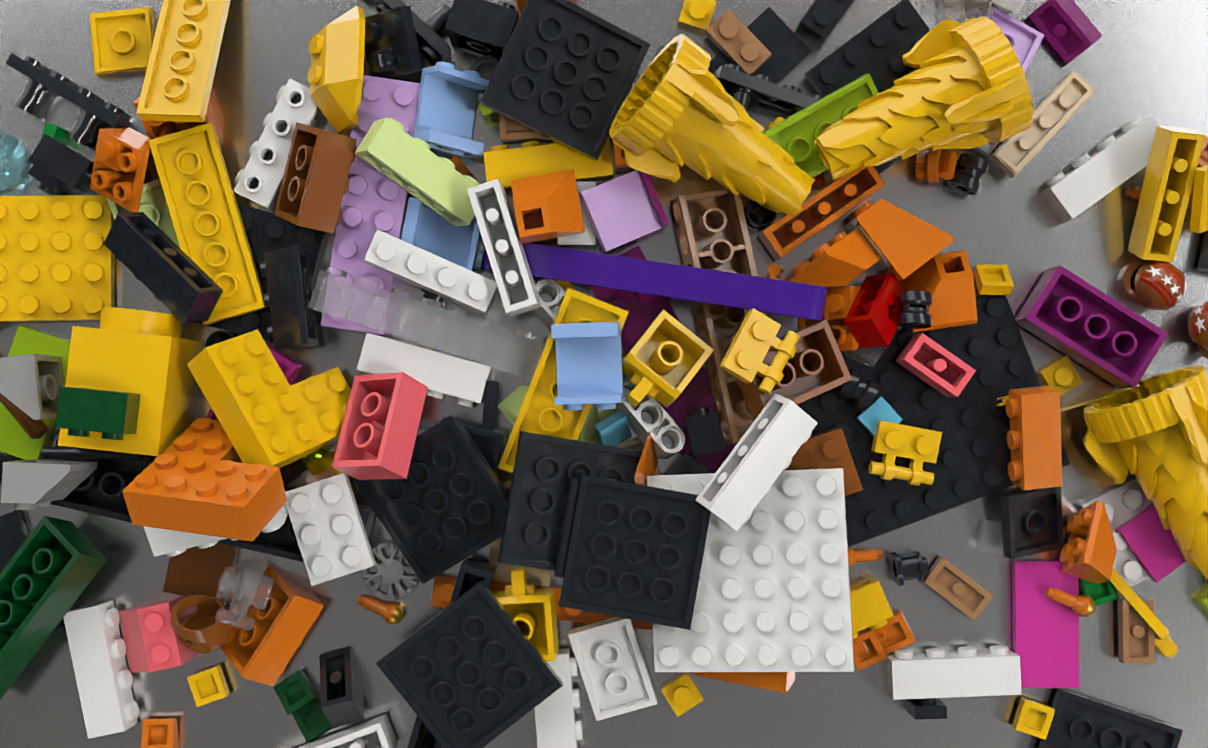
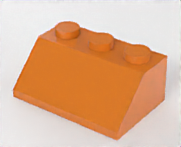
[220,565,324,686]

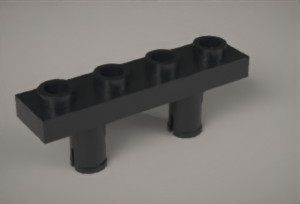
[371,0,451,63]
[5,53,131,146]
[713,64,824,116]

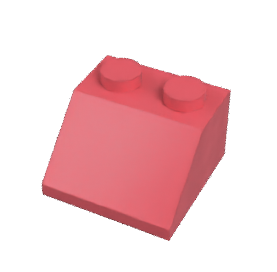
[118,597,193,673]

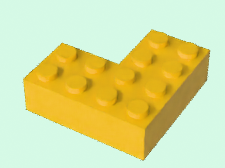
[187,329,351,468]

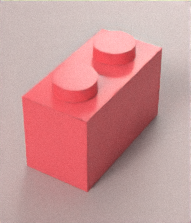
[896,333,976,398]

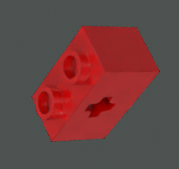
[844,273,904,348]

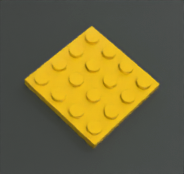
[0,195,115,322]

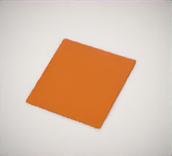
[634,432,658,485]

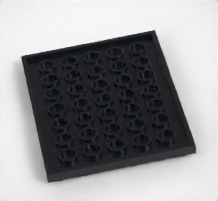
[797,295,1070,547]

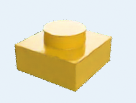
[677,0,717,34]
[973,264,1014,295]
[1037,355,1083,396]
[187,664,230,707]
[660,672,704,717]
[1012,697,1055,740]

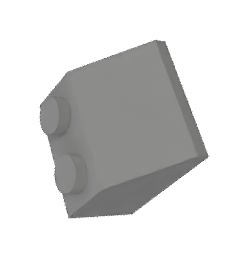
[0,354,64,420]
[1,459,97,510]

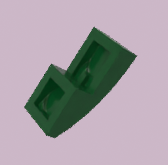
[273,670,333,742]

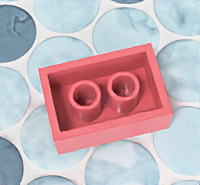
[332,372,428,480]

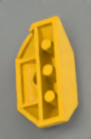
[307,6,365,135]

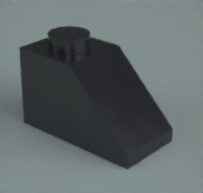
[27,134,94,193]
[319,647,365,728]

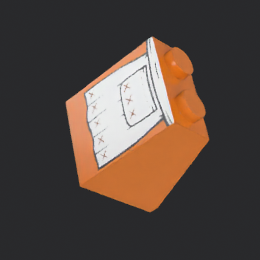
[844,198,955,281]

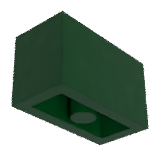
[55,386,140,440]

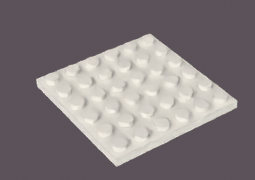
[647,468,854,672]

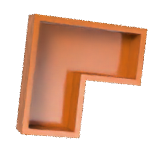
[122,417,287,542]

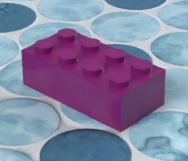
[1015,265,1169,389]

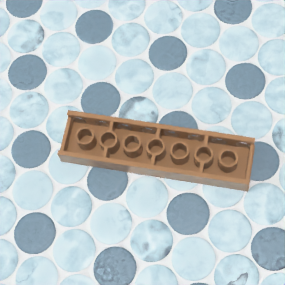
[669,189,767,446]

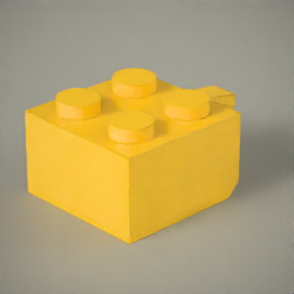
[622,309,714,408]
[492,567,559,661]

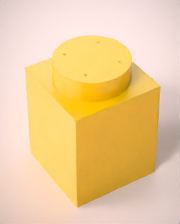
[58,307,203,456]

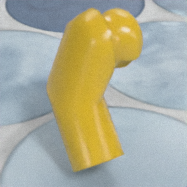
[307,452,352,479]

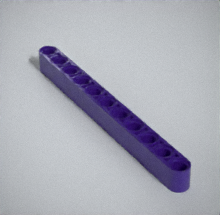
[481,243,827,321]

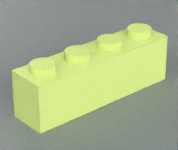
[354,118,480,227]

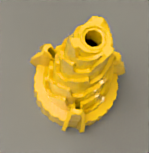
[814,16,1034,181]
[609,34,815,217]
[1083,366,1208,579]

